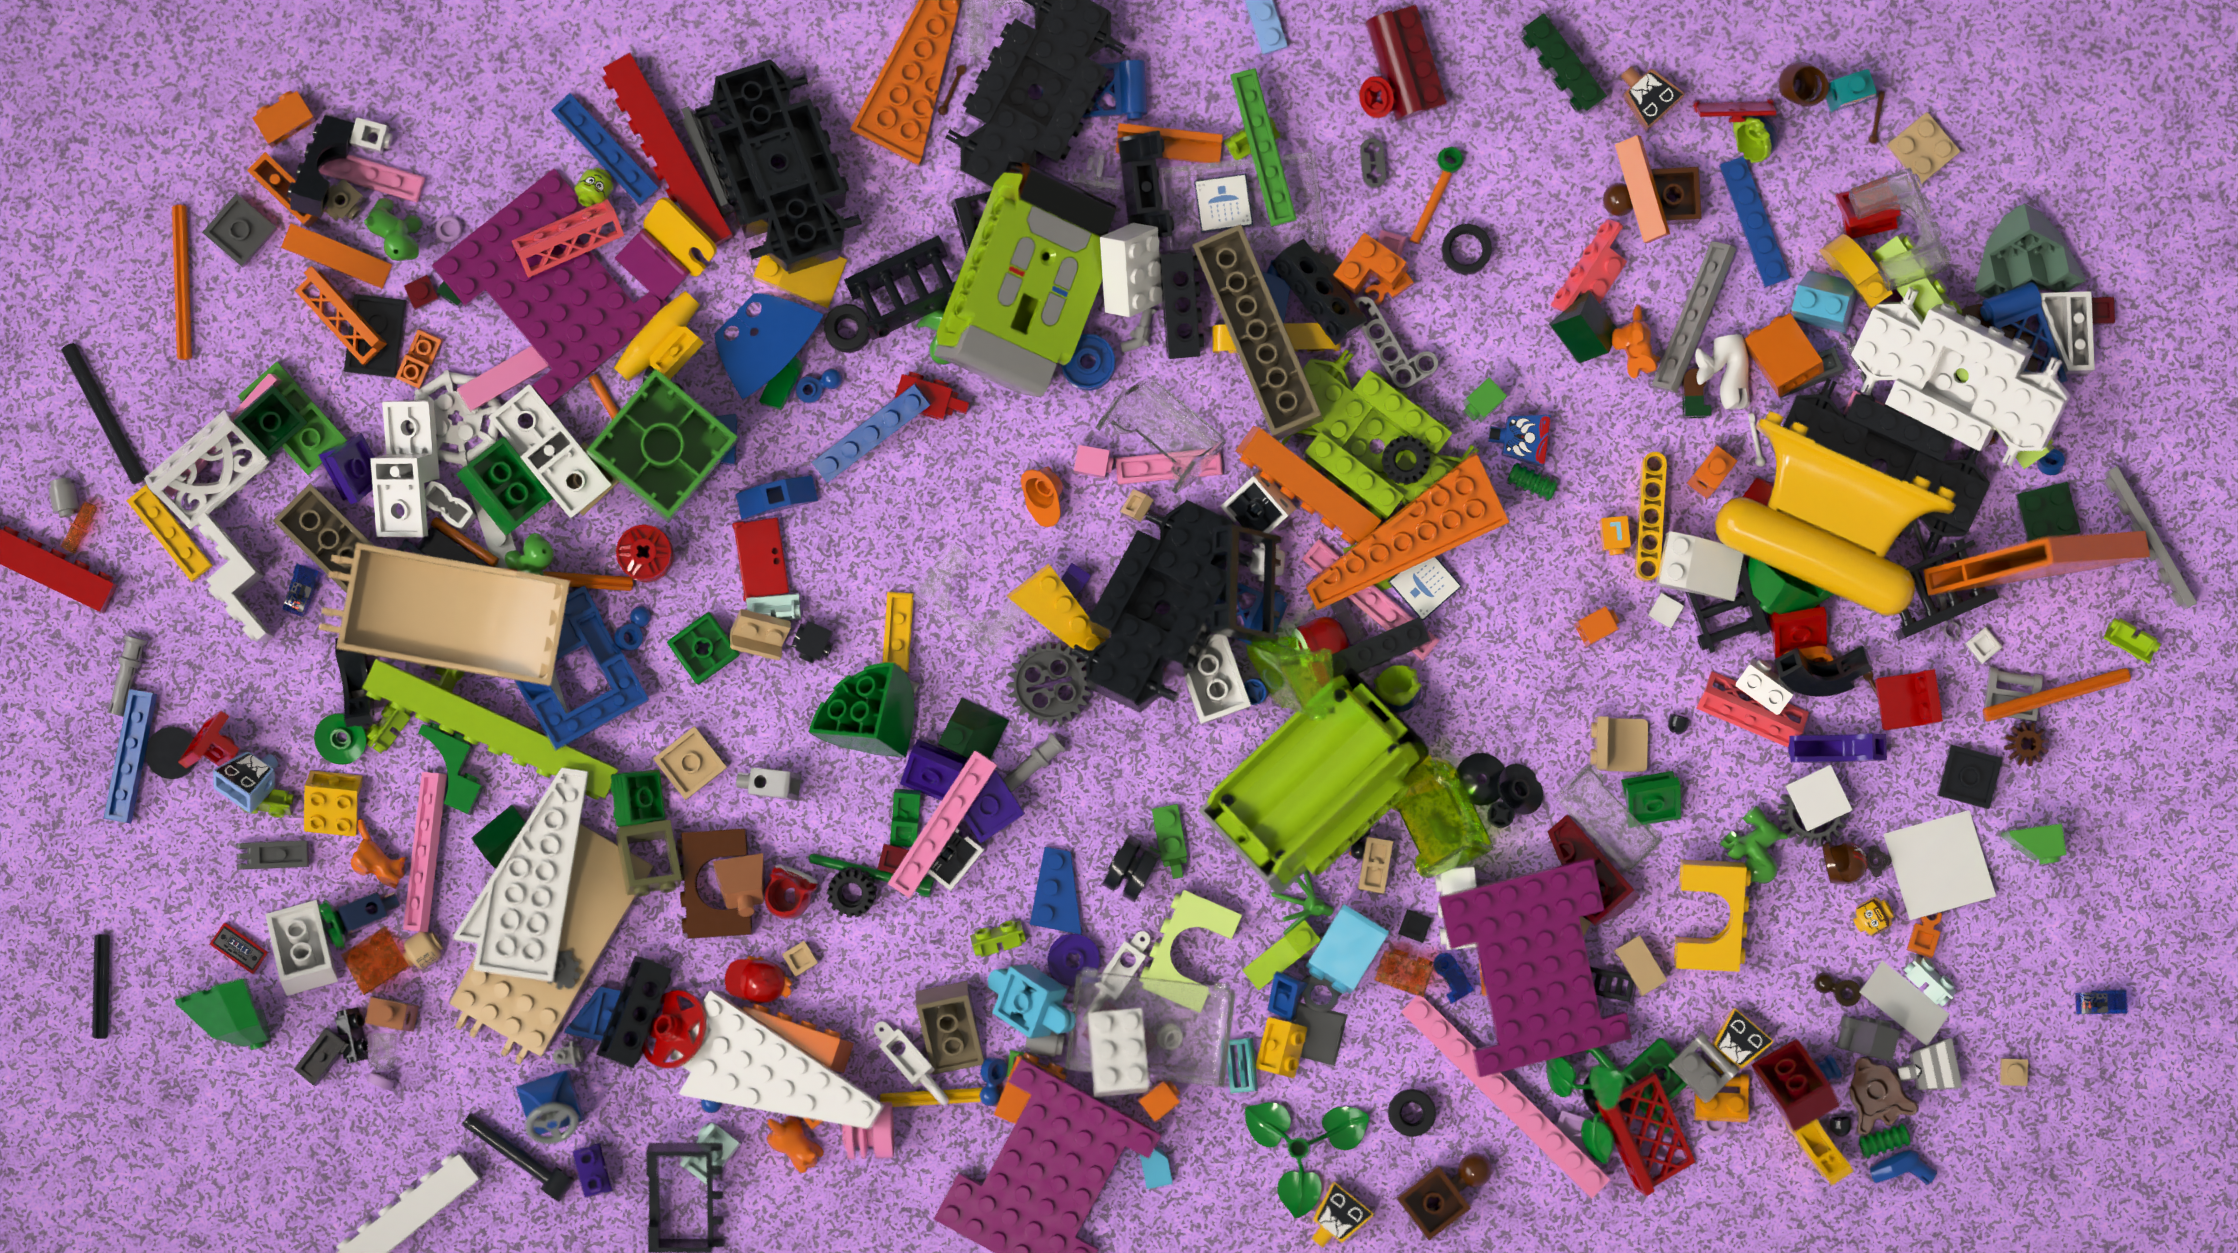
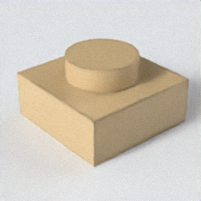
[1120,489,1154,522]
[782,941,818,977]
[2000,1059,2028,1086]

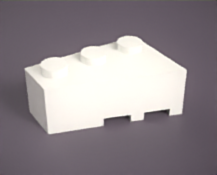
[2040,291,2095,374]

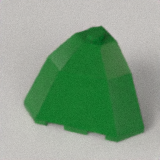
[1748,557,1834,614]
[175,978,272,1050]

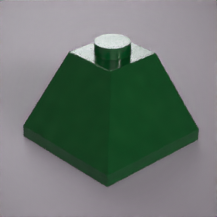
[938,698,1009,759]

